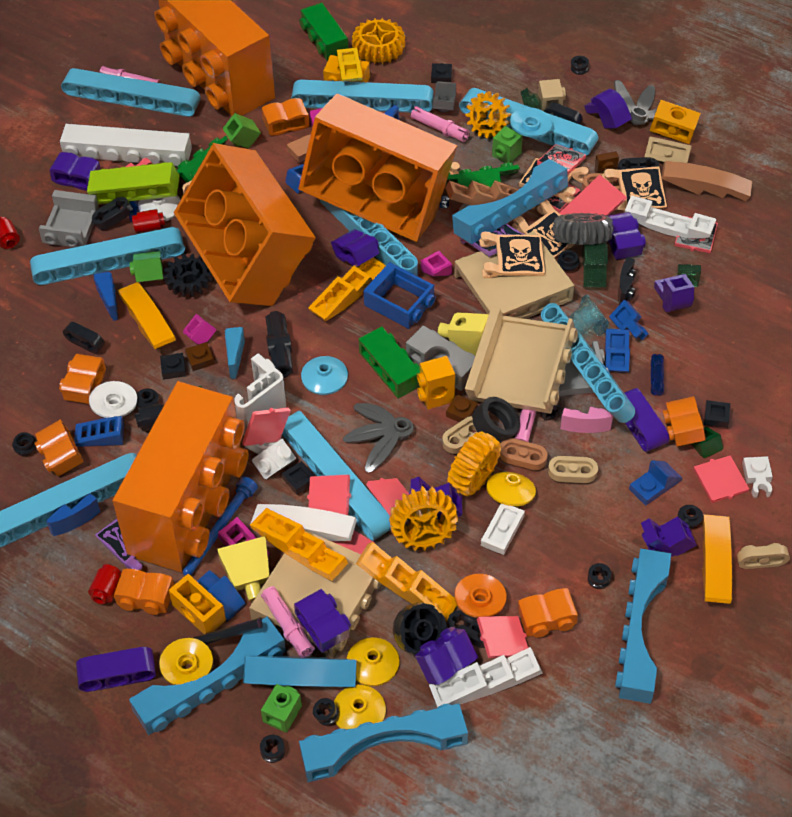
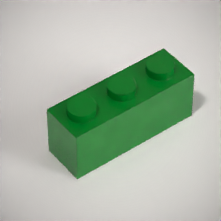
[299,3,348,61]
[359,326,420,399]

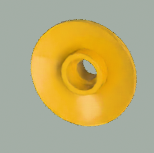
[486,472,536,506]
[347,637,399,686]
[159,638,213,685]
[334,685,386,730]

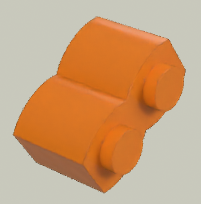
[262,98,309,136]
[59,354,106,404]
[662,396,705,446]
[35,419,84,477]
[114,569,174,615]
[518,588,578,638]

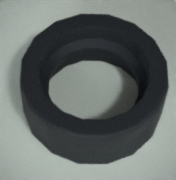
[472,397,520,444]

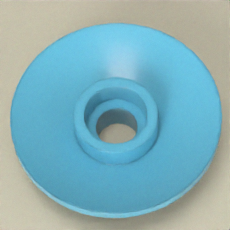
[510,107,552,137]
[301,356,348,395]

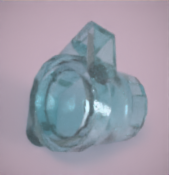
[569,294,609,336]

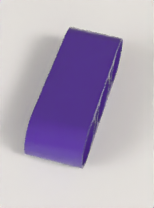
[624,388,669,452]
[76,647,156,692]

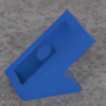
[629,460,682,506]
[197,570,246,622]

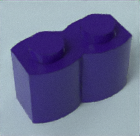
[50,152,101,190]
[608,212,646,260]
[331,229,380,267]
[294,589,351,653]
[415,627,478,685]

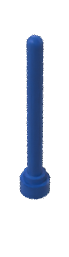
[183,476,258,576]

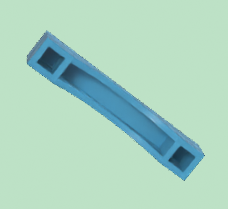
[452,159,568,244]
[615,548,671,704]
[129,616,286,735]
[299,703,468,782]

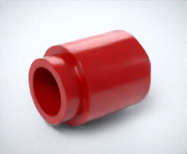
[132,209,165,233]
[0,217,20,249]
[88,564,121,604]

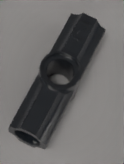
[265,311,293,378]

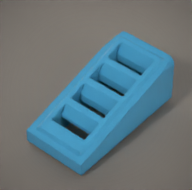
[225,327,245,379]

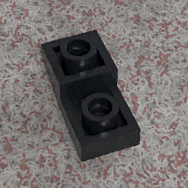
[618,257,637,305]

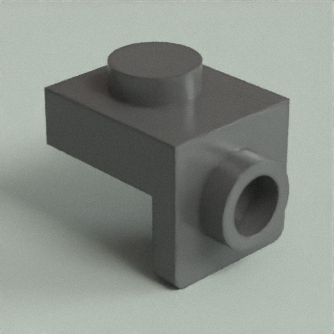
[433,82,456,112]

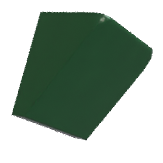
[691,427,723,458]

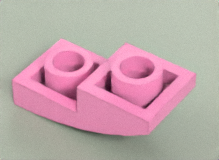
[560,407,613,433]

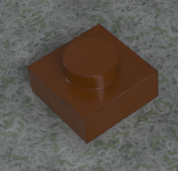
[594,151,619,173]
[185,342,215,371]
[446,394,478,422]

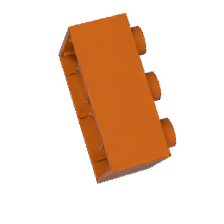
[154,0,275,116]
[298,93,457,242]
[174,143,316,306]
[112,381,249,573]

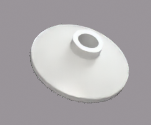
[138,195,180,221]
[89,381,137,418]

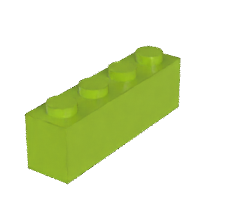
[87,162,179,204]

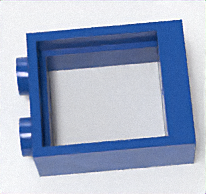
[363,262,436,329]

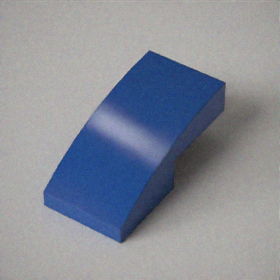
[605,329,630,373]
[46,493,101,536]

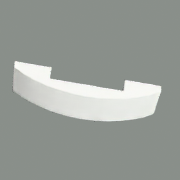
[625,195,716,238]

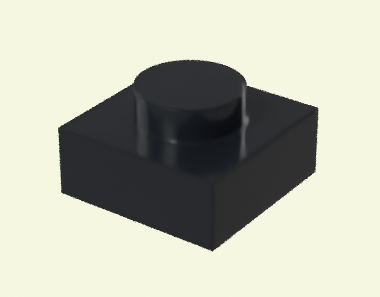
[431,63,452,83]
[160,353,186,380]
[704,400,731,428]
[282,461,315,495]

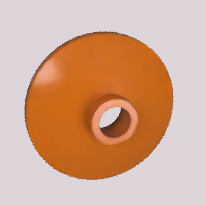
[454,574,506,618]

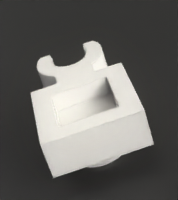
[742,456,773,498]

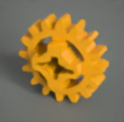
[465,91,511,138]

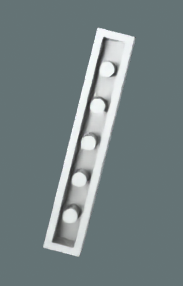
[60,124,192,166]

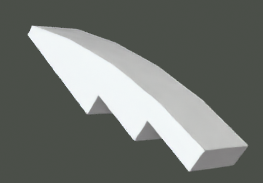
[251,504,357,541]
[429,647,543,707]

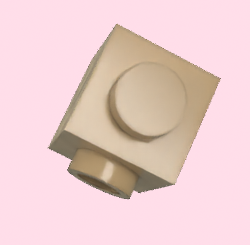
[538,79,566,111]

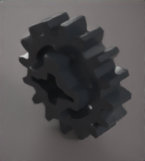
[164,253,213,297]

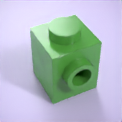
[223,113,261,149]
[492,126,523,163]
[129,251,164,282]
[261,684,302,733]

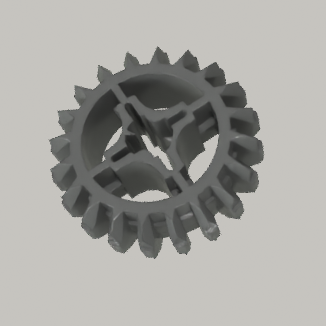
[553,212,614,245]

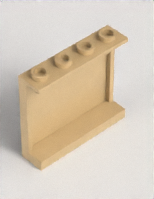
[454,231,574,319]
[465,307,578,414]
[249,529,381,658]

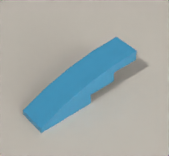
[243,656,356,687]

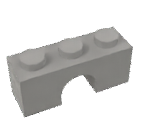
[406,325,475,391]

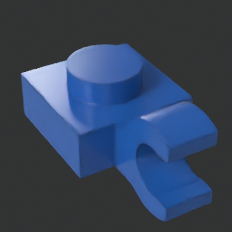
[609,300,649,340]

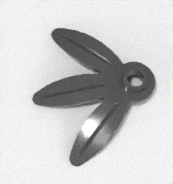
[614,80,682,126]
[343,403,413,472]

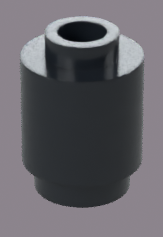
[135,403,165,431]

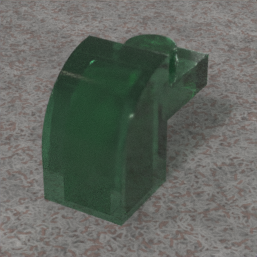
[582,243,608,288]

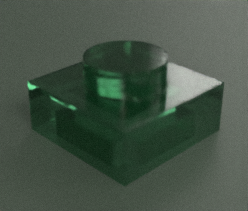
[521,88,541,110]
[676,264,701,287]

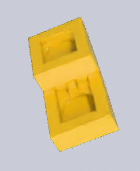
[337,48,362,82]

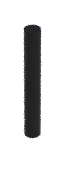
[193,618,263,644]

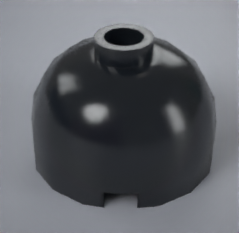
[393,603,447,655]

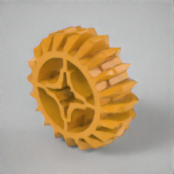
[352,18,405,64]
[447,431,501,497]
[389,486,458,551]

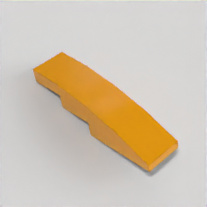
[308,257,386,321]
[117,282,176,349]
[250,508,348,581]
[702,515,732,604]
[356,542,457,622]

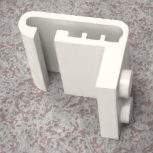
[235,354,286,435]

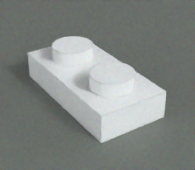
[481,504,525,555]

